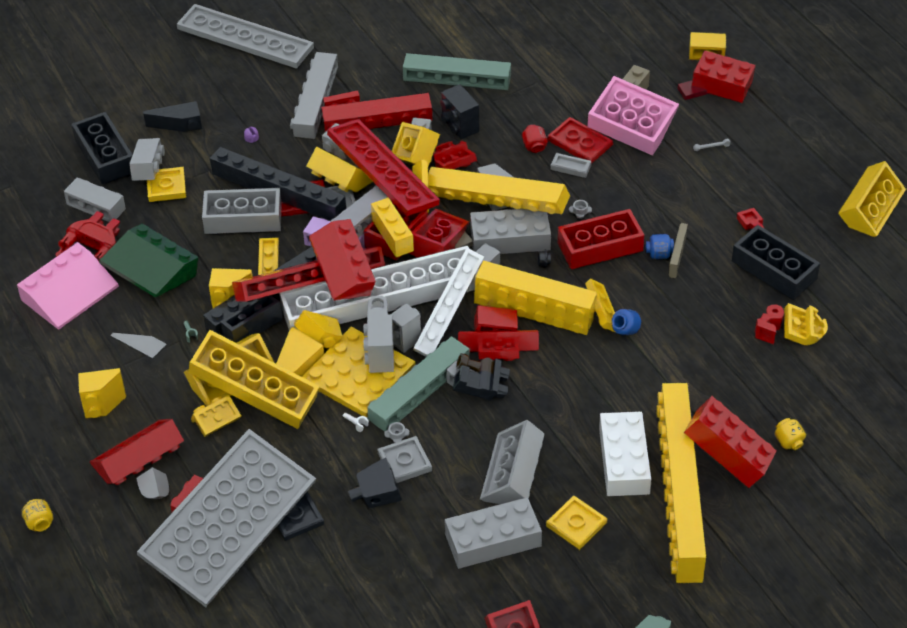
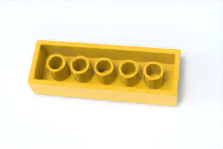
[474,260,597,335]
[188,330,320,429]

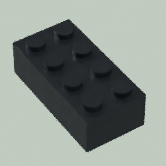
[72,112,132,184]
[731,225,820,300]

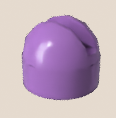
[244,126,259,143]

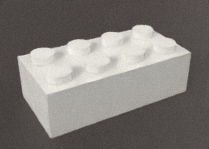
[599,412,651,496]

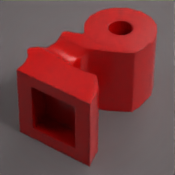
[755,305,784,345]

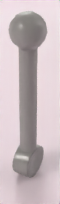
[693,139,731,151]

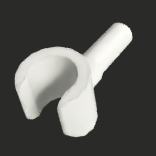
[343,412,369,432]

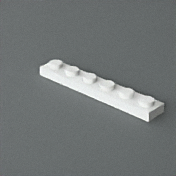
[413,248,484,357]

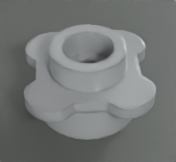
[569,200,592,218]
[384,422,409,443]

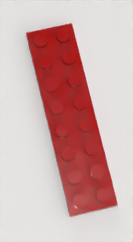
[327,119,440,216]

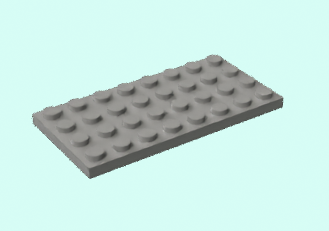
[137,429,316,607]

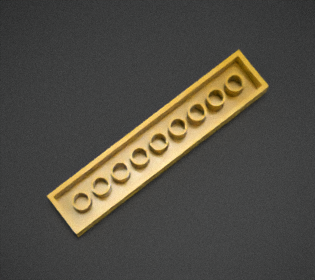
[656,383,706,583]

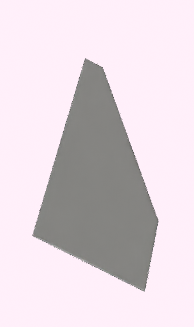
[111,333,166,358]

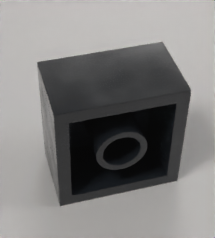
[440,84,479,140]

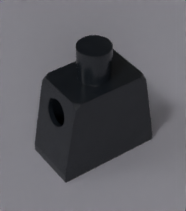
[348,457,402,508]

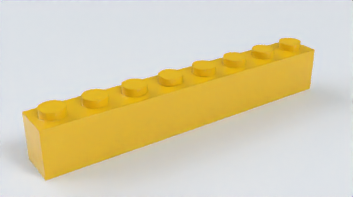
[428,167,570,214]

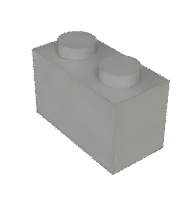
[390,303,421,353]

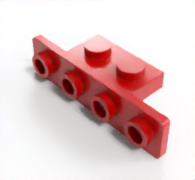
[458,330,539,361]

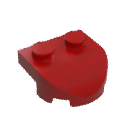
[433,141,477,170]

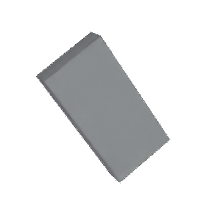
[551,153,591,178]

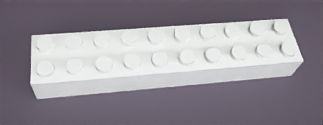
[279,246,479,331]

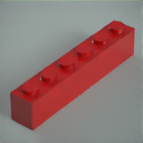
[322,93,432,132]

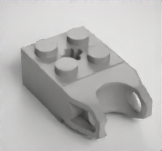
[364,296,394,373]

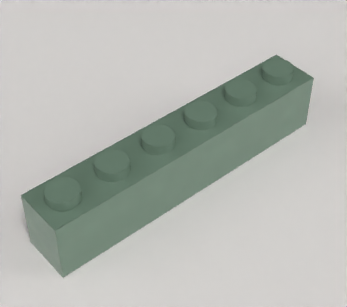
[403,53,511,90]
[367,336,470,432]

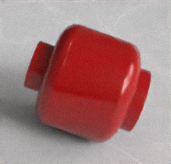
[522,125,548,153]

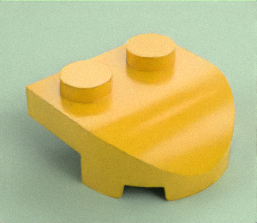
[784,303,828,345]

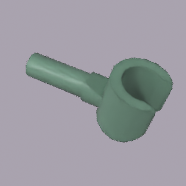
[184,321,198,343]

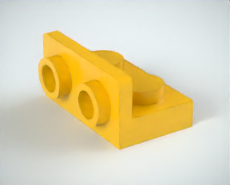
[191,395,241,437]

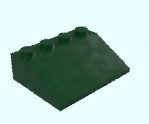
[99,224,198,298]

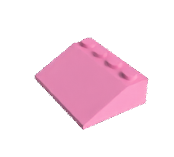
[587,76,679,156]
[17,242,119,330]

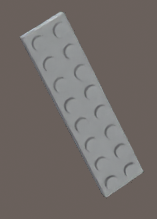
[177,4,314,68]

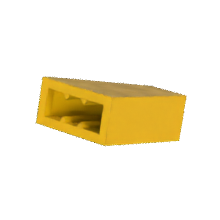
[276,327,324,377]

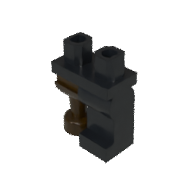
[453,353,510,401]

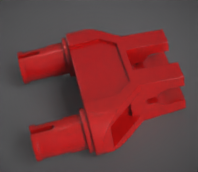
[58,211,120,265]

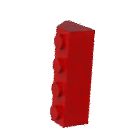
[309,219,376,301]
[89,419,184,485]

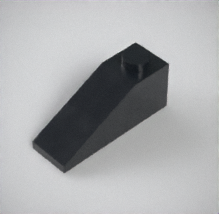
[143,101,202,132]

